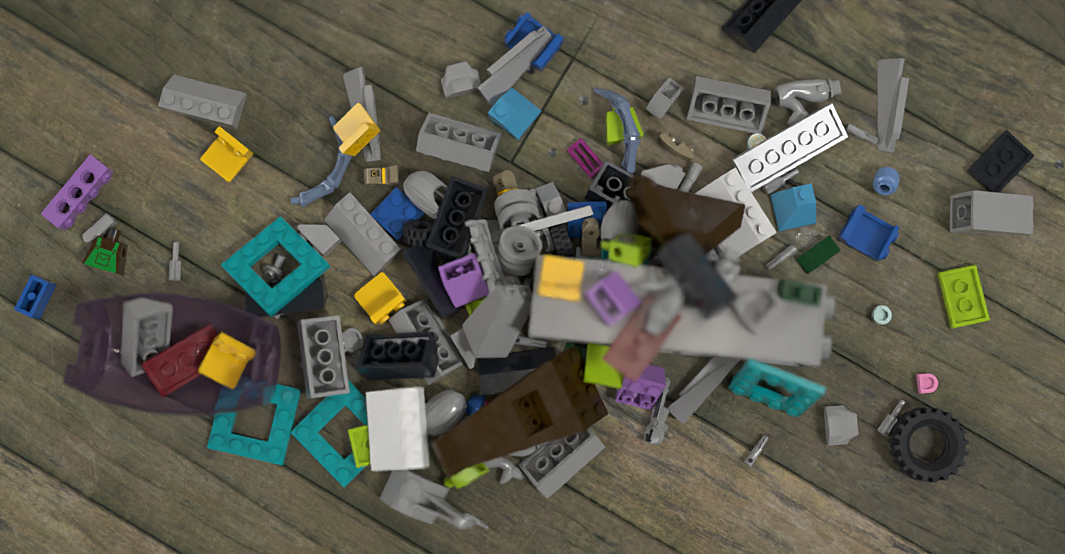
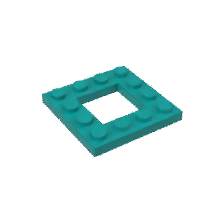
[221,216,330,317]
[727,358,826,417]
[207,376,302,465]
[290,379,368,488]

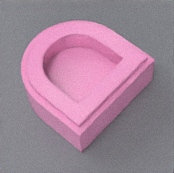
[916,374,938,394]

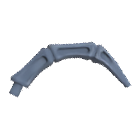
[594,87,641,174]
[291,116,352,207]

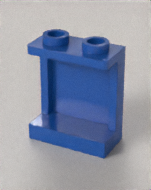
[504,11,564,72]
[837,204,899,262]

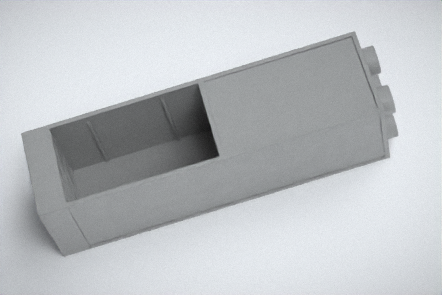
[529,255,835,367]

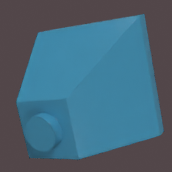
[488,88,541,140]
[770,183,816,231]

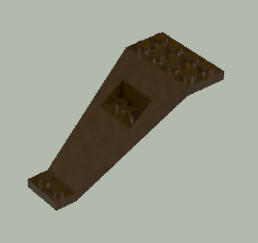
[431,345,609,478]

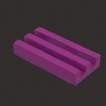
[566,138,603,179]

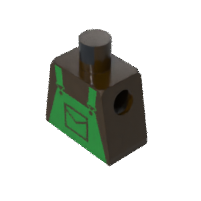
[82,228,128,275]

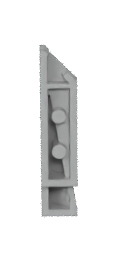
[478,26,553,106]
[877,58,909,153]
[343,67,381,162]
[667,355,741,424]

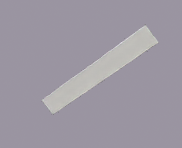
[490,206,593,242]

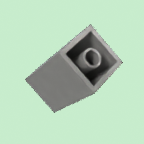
[950,190,1034,236]
[462,285,533,358]

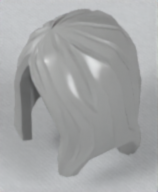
[403,171,448,219]
[601,200,639,241]
[425,390,467,436]

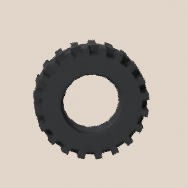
[888,407,969,483]

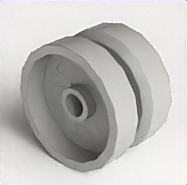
[494,189,541,230]
[496,226,542,276]

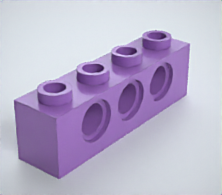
[41,155,114,230]

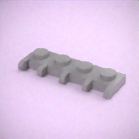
[465,220,506,295]

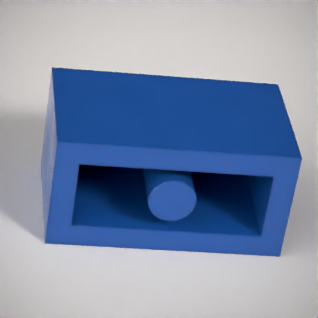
[14,275,57,319]

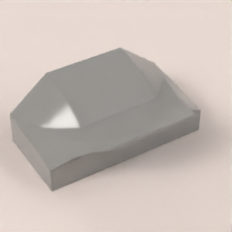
[441,61,481,99]
[823,405,858,446]

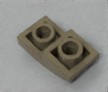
[658,132,695,162]

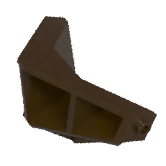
[627,174,746,255]

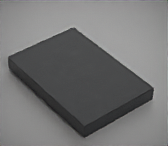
[966,130,1035,193]

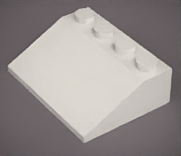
[695,168,777,256]
[366,387,429,471]

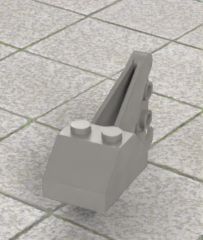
[380,469,489,529]

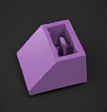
[438,253,490,308]
[585,270,642,327]
[615,364,666,410]

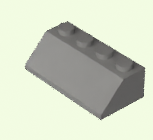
[158,75,247,130]
[687,76,771,134]
[416,113,501,172]
[324,192,402,277]
[121,298,172,377]
[388,298,466,385]
[297,316,350,399]
[519,428,605,499]

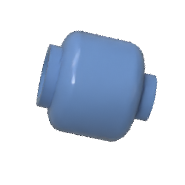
[873,167,900,195]

